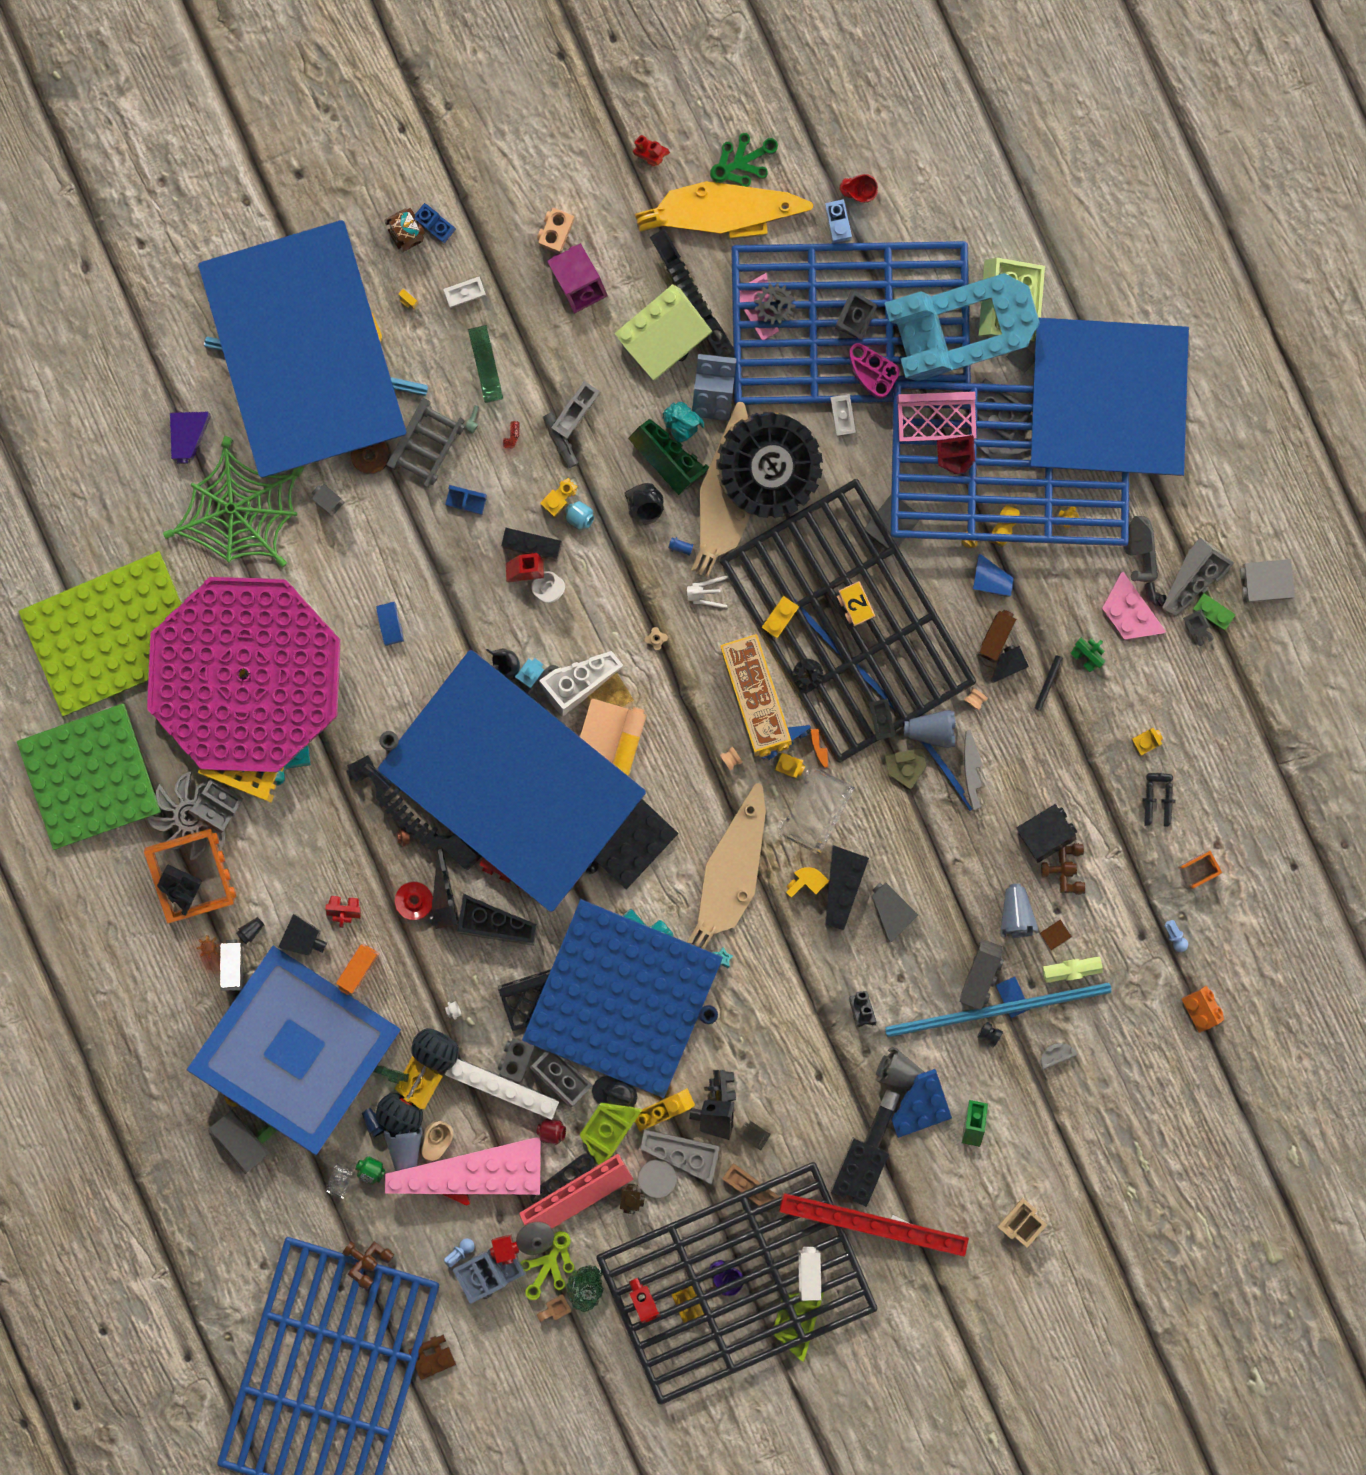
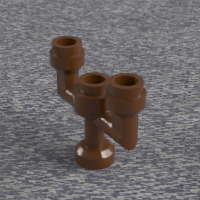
[1041,843,1085,895]
[342,1241,395,1290]

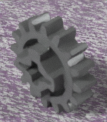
[754,283,796,325]

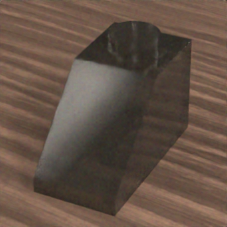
[739,1120,771,1151]

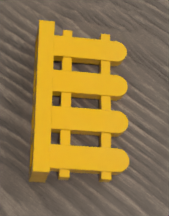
[198,767,284,803]

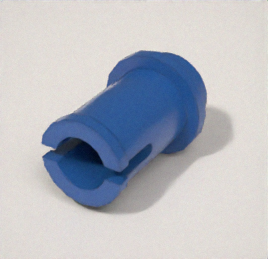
[668,537,694,556]

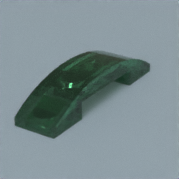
[468,325,504,403]

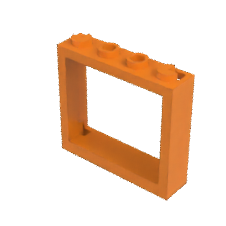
[144,828,237,924]

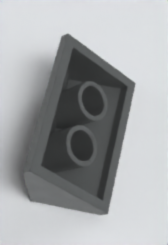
[530,1051,593,1108]
[208,1109,269,1174]

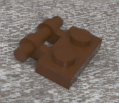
[408,1334,456,1380]

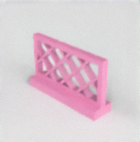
[897,392,976,442]

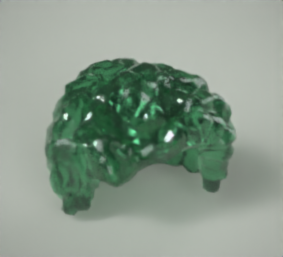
[566,1265,604,1312]

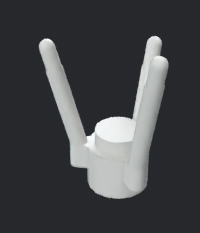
[687,575,730,609]

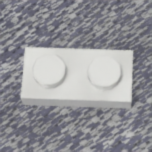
[443,277,486,308]
[831,394,856,436]

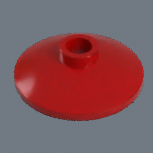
[395,882,433,920]

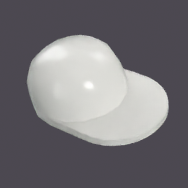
[531,571,565,603]

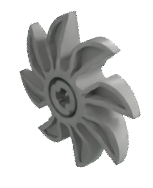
[147,772,235,860]

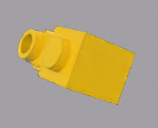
[540,478,578,518]

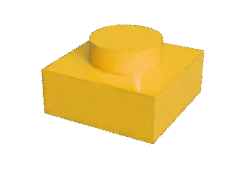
[398,289,419,309]

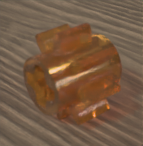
[196,935,221,959]

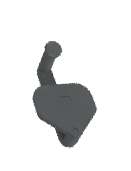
[1124,516,1158,582]

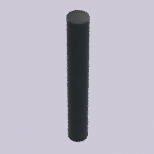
[1034,655,1063,711]

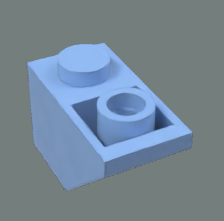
[825,199,852,243]

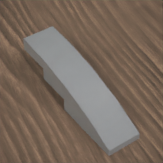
[964,730,983,810]

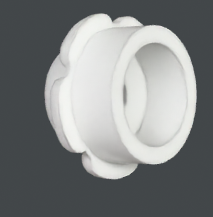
[445,1001,461,1020]

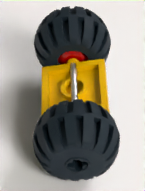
[376,1028,459,1134]

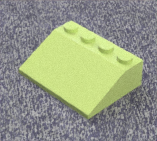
[978,258,1045,342]
[615,284,712,381]

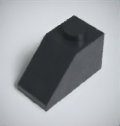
[991,644,1029,683]

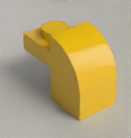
[786,867,829,898]

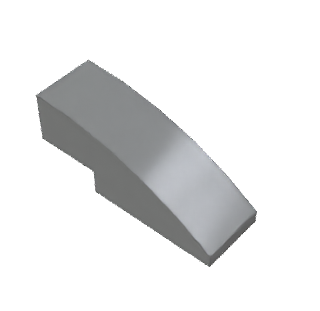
[551,381,601,439]

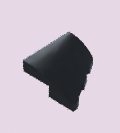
[157,864,202,916]

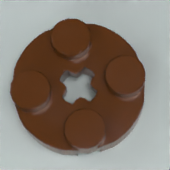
[351,442,389,474]

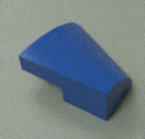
[973,554,1013,597]

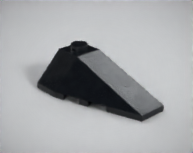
[429,849,459,929]

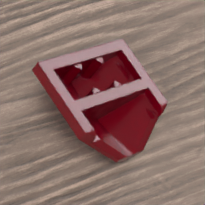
[937,435,975,474]

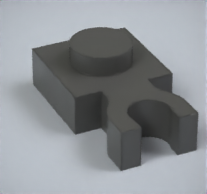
[1183,609,1214,646]

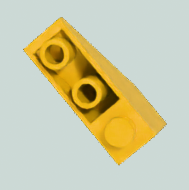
[635,1088,696,1132]

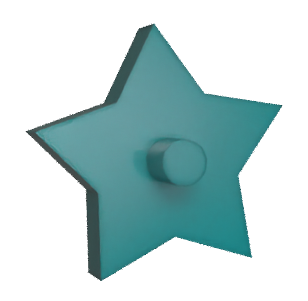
[712,947,733,969]

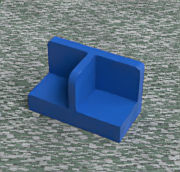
[445,485,487,515]

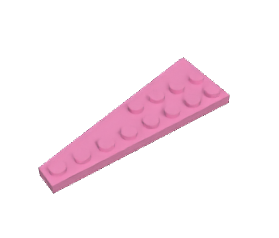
[385,1137,541,1195]

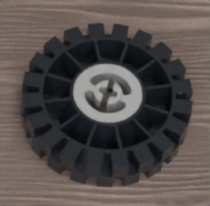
[716,412,823,518]

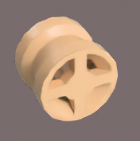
[964,688,988,711]
[720,747,743,771]

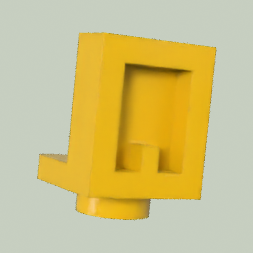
[1131,727,1163,756]
[775,752,805,779]

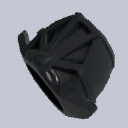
[624,483,664,525]

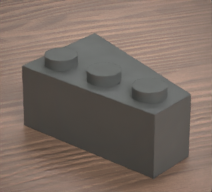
[960,939,1004,1009]

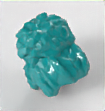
[662,402,705,443]

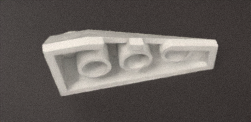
[539,651,623,717]

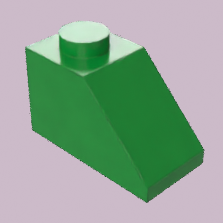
[961,1100,988,1147]

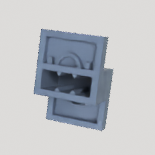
[692,354,736,421]
[452,1247,526,1304]

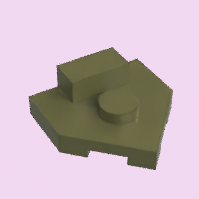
[885,748,926,789]

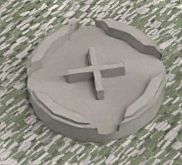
[638,1159,677,1198]

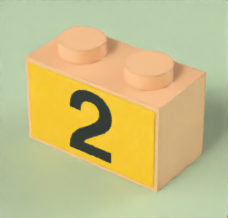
[837,581,876,626]

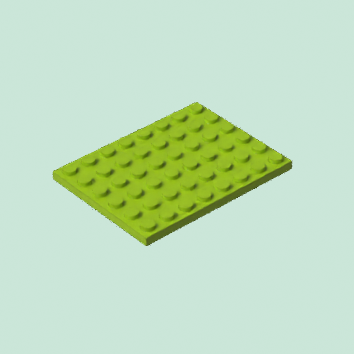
[18,551,182,717]

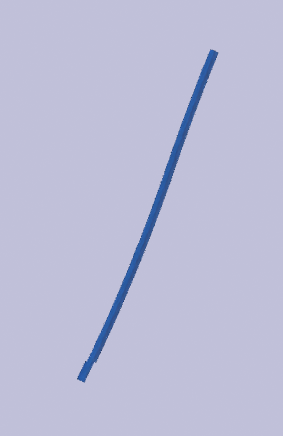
[793,596,972,811]

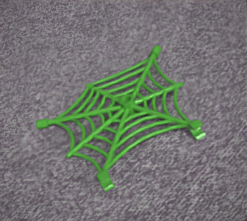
[163,436,304,568]

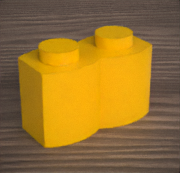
[990,505,1020,547]

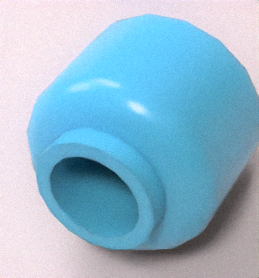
[565,501,595,530]

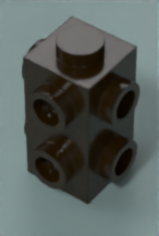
[620,1184,645,1214]

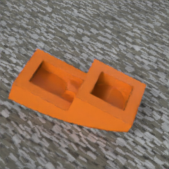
[810,729,828,768]

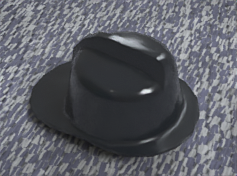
[592,1076,637,1107]

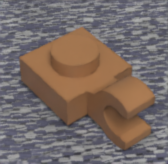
[537,1294,572,1322]

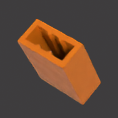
[336,944,380,995]

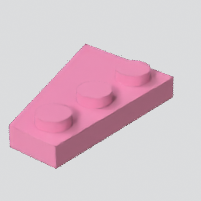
[740,273,779,340]

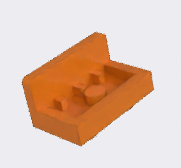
[1182,986,1224,1033]

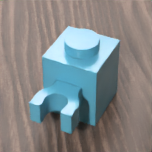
[515,658,545,688]

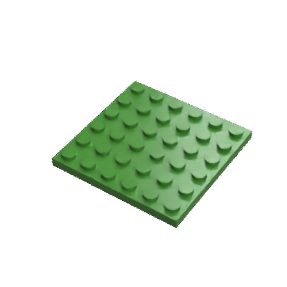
[17,704,161,850]

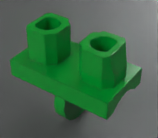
[1071,637,1106,672]

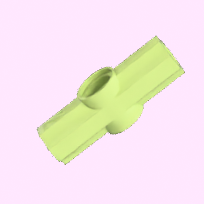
[1043,957,1103,983]

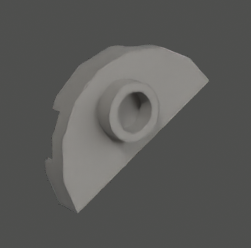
[1041,1043,1078,1070]

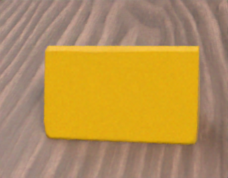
[672,1286,704,1323]

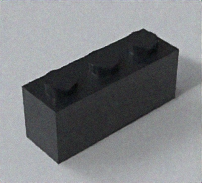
[501,527,562,561]

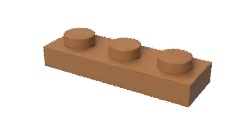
[722,1163,780,1213]

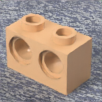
[537,208,575,254]

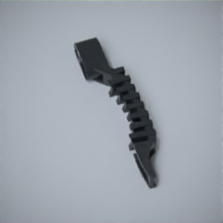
[649,229,735,358]
[361,763,482,870]

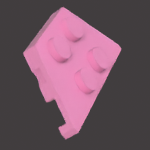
[1102,572,1166,640]

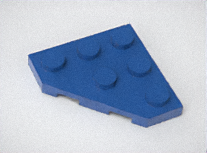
[891,1069,952,1138]

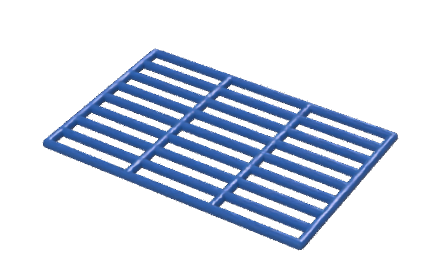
[731,241,971,405]
[890,380,1129,546]
[217,1237,439,1475]

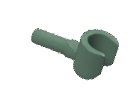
[466,405,479,433]

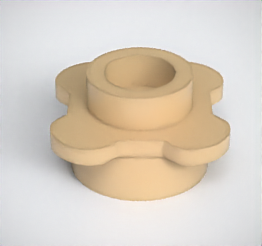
[645,627,668,650]

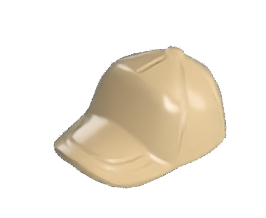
[421,1121,454,1161]

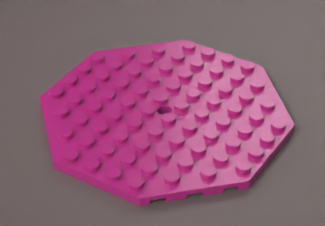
[147,577,341,772]

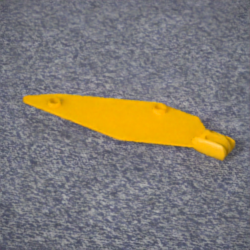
[635,181,813,234]

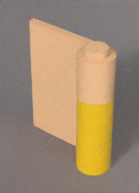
[580,698,647,776]

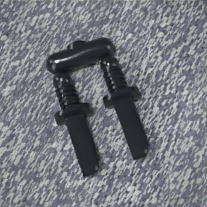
[1142,773,1176,827]

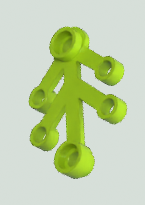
[520,1231,575,1300]

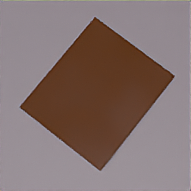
[1040,919,1072,950]

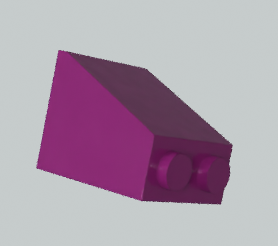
[547,243,608,314]

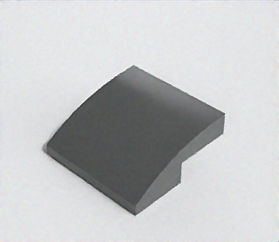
[189,778,244,833]

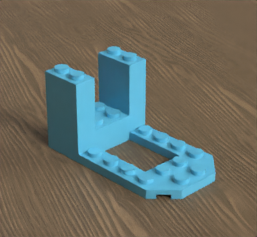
[885,273,1040,381]

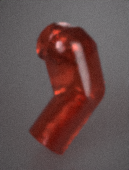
[503,421,520,449]

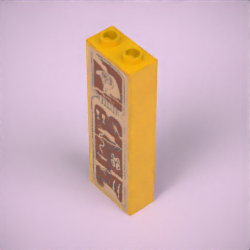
[720,634,792,757]

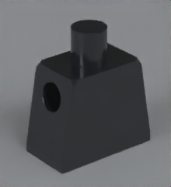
[278,914,327,956]
[689,1100,735,1140]

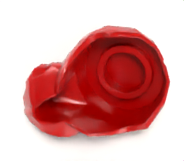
[839,174,878,203]

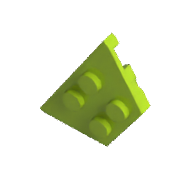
[579,1103,642,1165]
[774,1292,824,1362]

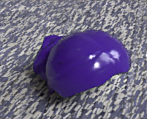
[709,1260,743,1296]

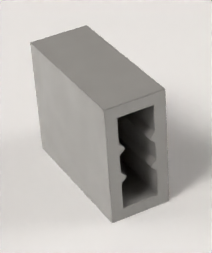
[1240,559,1295,603]

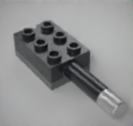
[830,1090,900,1207]

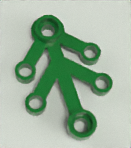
[710,133,778,187]

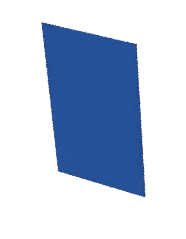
[996,976,1030,1018]

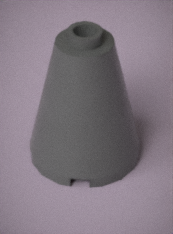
[875,1047,924,1090]

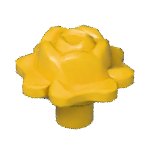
[1059,507,1079,528]

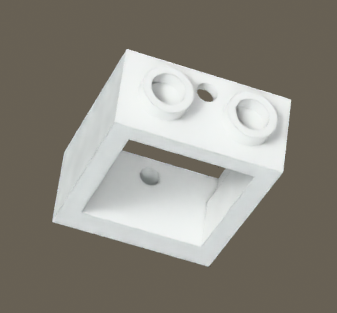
[798,1247,821,1301]

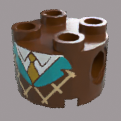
[384,208,425,253]

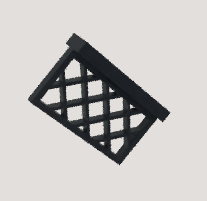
[498,969,551,1031]

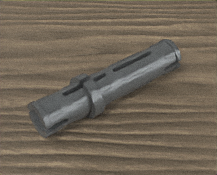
[542,412,579,469]

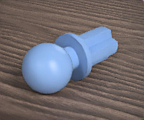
[1164,920,1188,952]
[444,1238,475,1267]

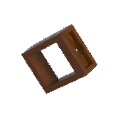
[976,610,1016,663]

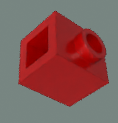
[490,1234,519,1265]

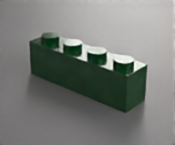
[628,419,709,496]

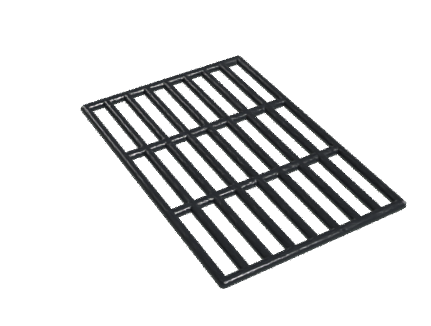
[720,479,976,763]
[596,1162,878,1405]

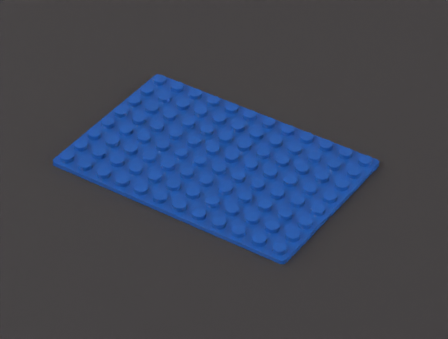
[198,220,407,478]
[378,650,646,912]

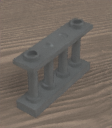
[387,398,466,488]

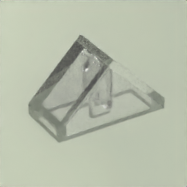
[326,1163,355,1198]

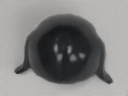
[486,648,520,681]

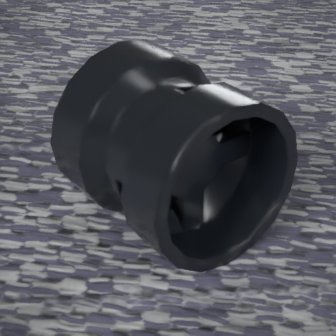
[977,1022,1003,1048]

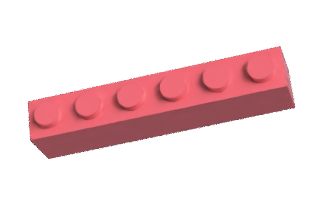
[519,1154,633,1228]

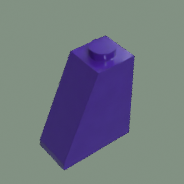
[170,411,211,464]

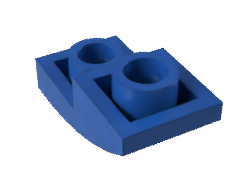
[414,203,456,243]
[376,602,404,646]

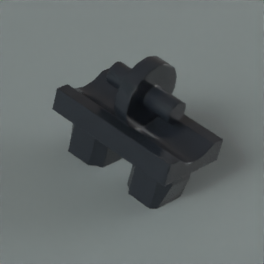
[849,991,877,1027]
[704,1070,736,1102]

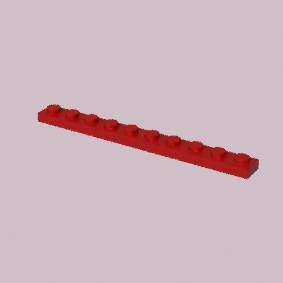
[779,1193,969,1257]

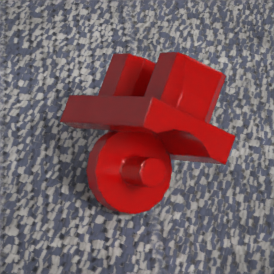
[632,135,670,166]
[325,896,361,928]

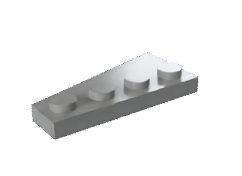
[640,1130,720,1184]

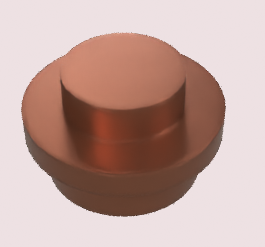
[396,828,410,847]

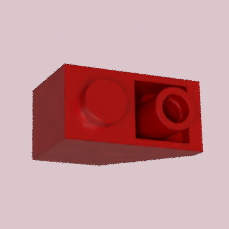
[506,553,544,582]

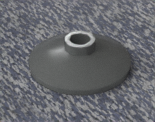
[516,1222,554,1255]

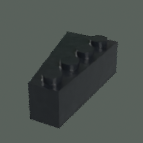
[825,845,869,930]
[457,893,537,946]

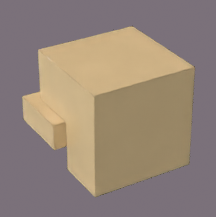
[997,1197,1047,1248]

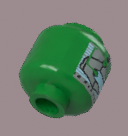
[355,1156,385,1185]

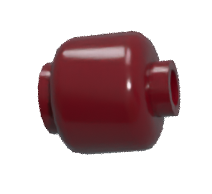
[536,1118,566,1145]

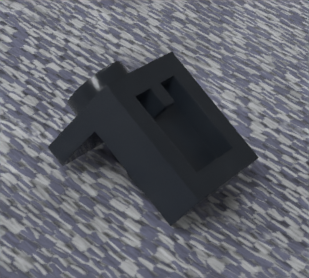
[346,755,376,783]

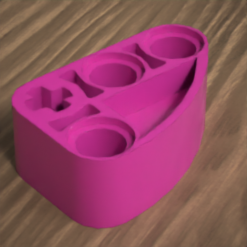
[849,343,900,399]

